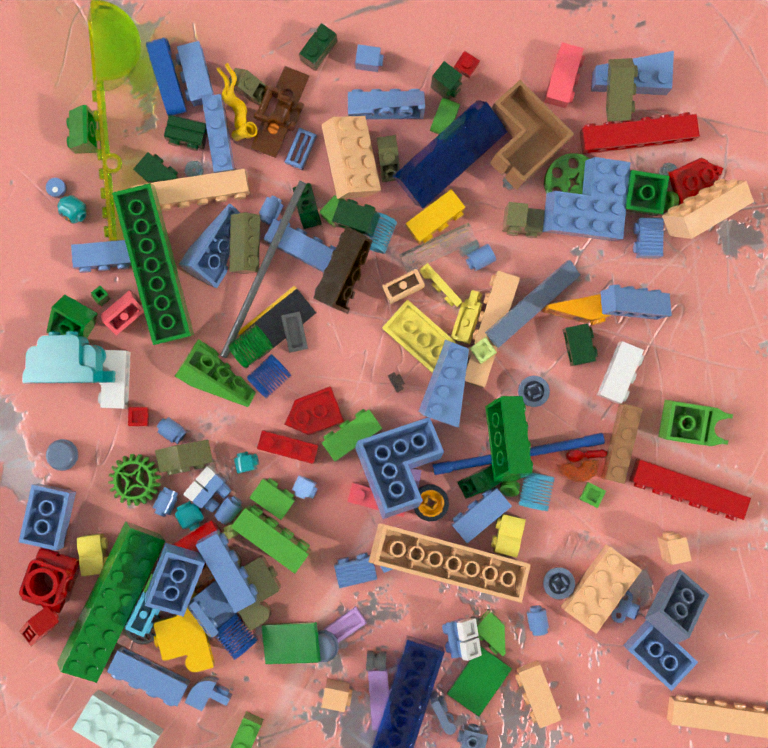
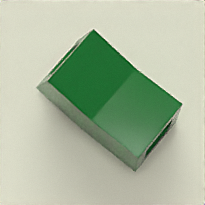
[91,285,111,306]

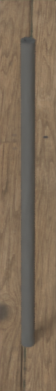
[220,180,306,358]

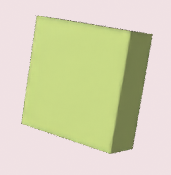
[469,337,497,364]

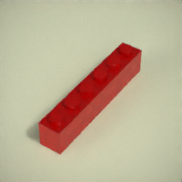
[579,112,700,155]
[629,459,751,521]

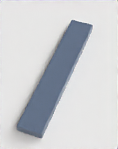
[485,260,580,348]

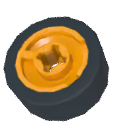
[414,484,449,522]

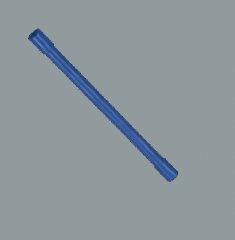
[433,433,605,475]

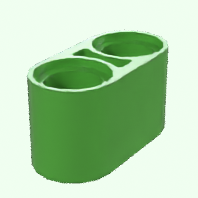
[430,98,460,138]

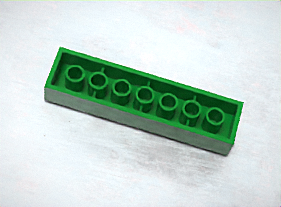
[112,183,194,345]
[57,521,165,683]

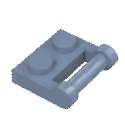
[430,691,456,735]

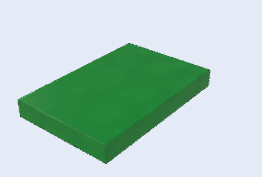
[261,622,321,664]
[447,645,512,717]

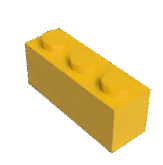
[405,189,465,244]

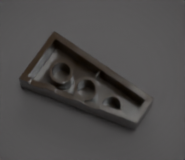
[313,227,373,314]

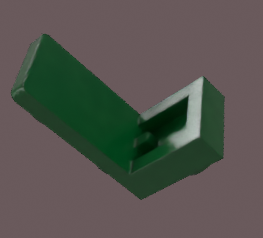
[293,183,322,229]

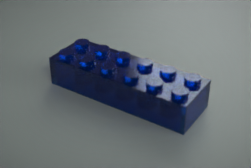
[393,100,508,208]
[371,635,445,748]

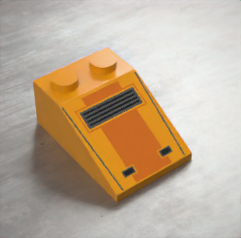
[543,294,611,326]

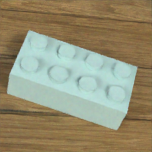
[72,689,164,748]

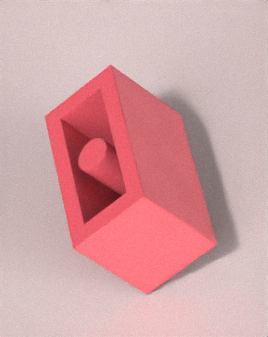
[101,290,144,336]

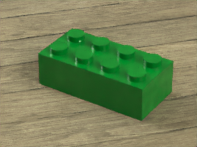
[485,396,533,482]

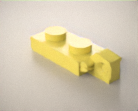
[419,263,462,308]
[451,290,482,345]

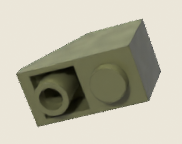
[229,68,266,105]
[377,135,401,182]

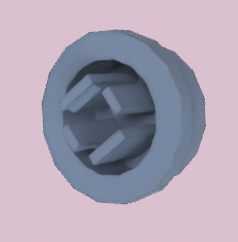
[518,376,550,407]
[46,439,79,471]
[543,567,575,599]
[318,630,339,662]

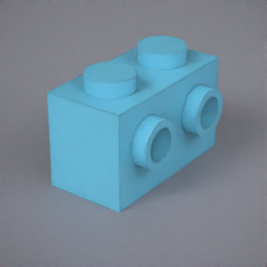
[125,591,160,637]

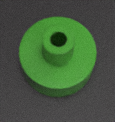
[664,191,679,210]
[500,481,520,497]

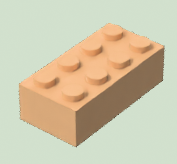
[322,116,381,199]
[662,179,754,239]
[561,544,642,634]

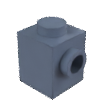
[457,723,488,748]

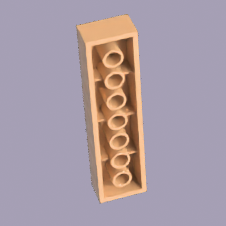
[369,523,531,603]

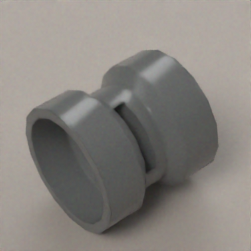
[366,651,386,671]

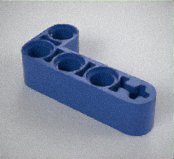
[146,37,187,117]

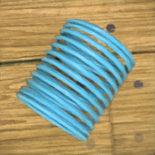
[363,212,397,254]
[518,473,555,511]

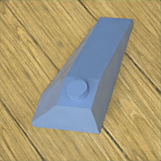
[179,204,240,288]

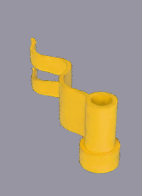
[217,63,257,141]

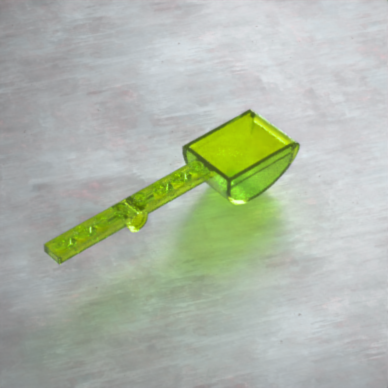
[88,0,141,241]

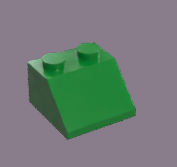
[66,105,98,154]
[46,295,98,338]

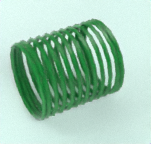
[228,325,273,368]

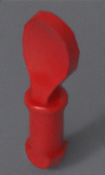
[566,449,608,462]

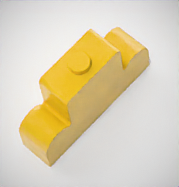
[154,589,215,672]

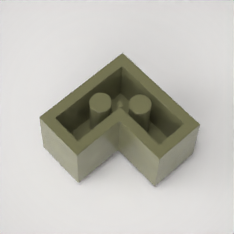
[502,202,545,238]
[155,440,213,475]

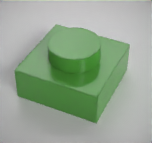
[579,482,606,508]

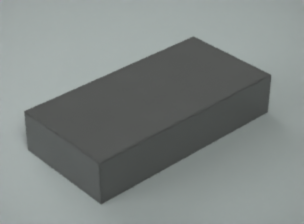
[281,311,308,353]

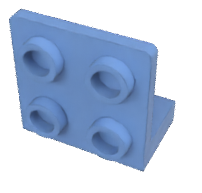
[187,580,236,638]

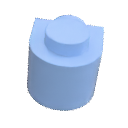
[292,475,318,499]

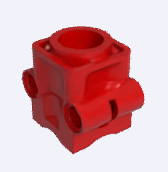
[19,547,80,613]

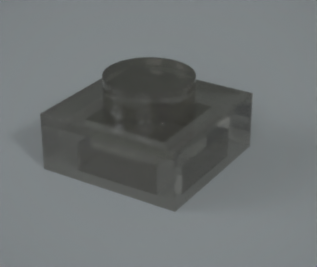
[387,372,405,393]

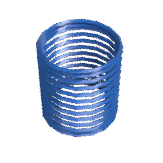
[247,354,291,398]
[215,613,257,660]

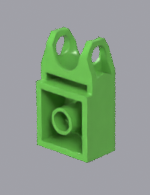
[658,399,733,446]

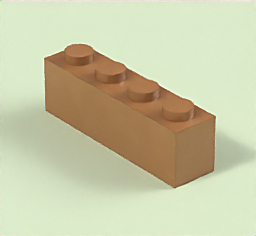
[601,404,643,484]

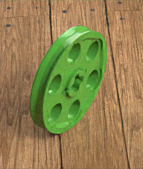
[544,153,590,194]

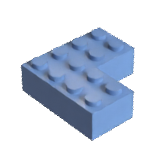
[543,157,631,241]
[355,417,444,519]

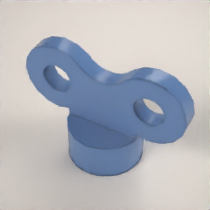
[611,590,640,623]

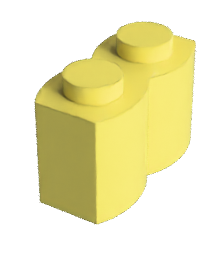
[491,514,526,558]
[77,533,108,576]

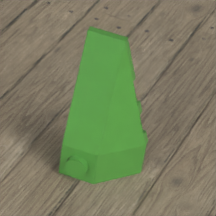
[175,339,256,407]

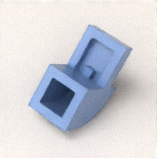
[185,676,232,711]

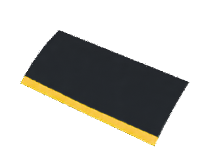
[238,286,317,360]

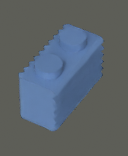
[633,218,664,259]
[334,553,377,588]

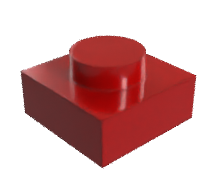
[454,50,480,78]
[128,407,149,426]

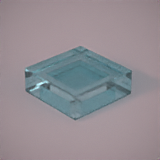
[459,240,480,257]

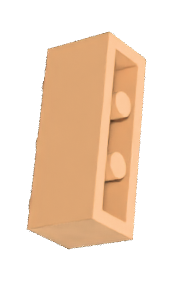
[515,660,562,728]

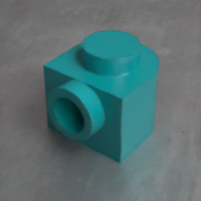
[234,452,259,474]

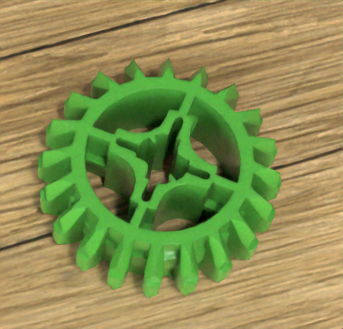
[108,454,161,506]

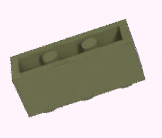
[606,58,638,121]
[229,212,260,274]

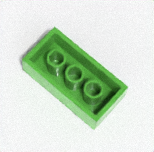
[231,505,311,574]

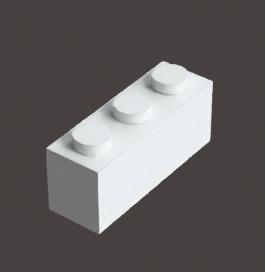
[597,341,644,404]
[98,350,131,409]

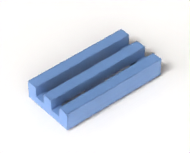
[285,128,317,171]

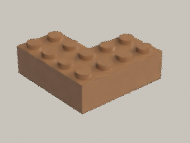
[489,80,574,190]

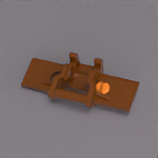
[251,66,309,158]

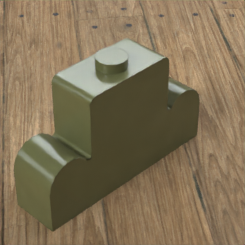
[236,553,281,631]

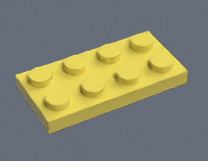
[382,299,457,373]

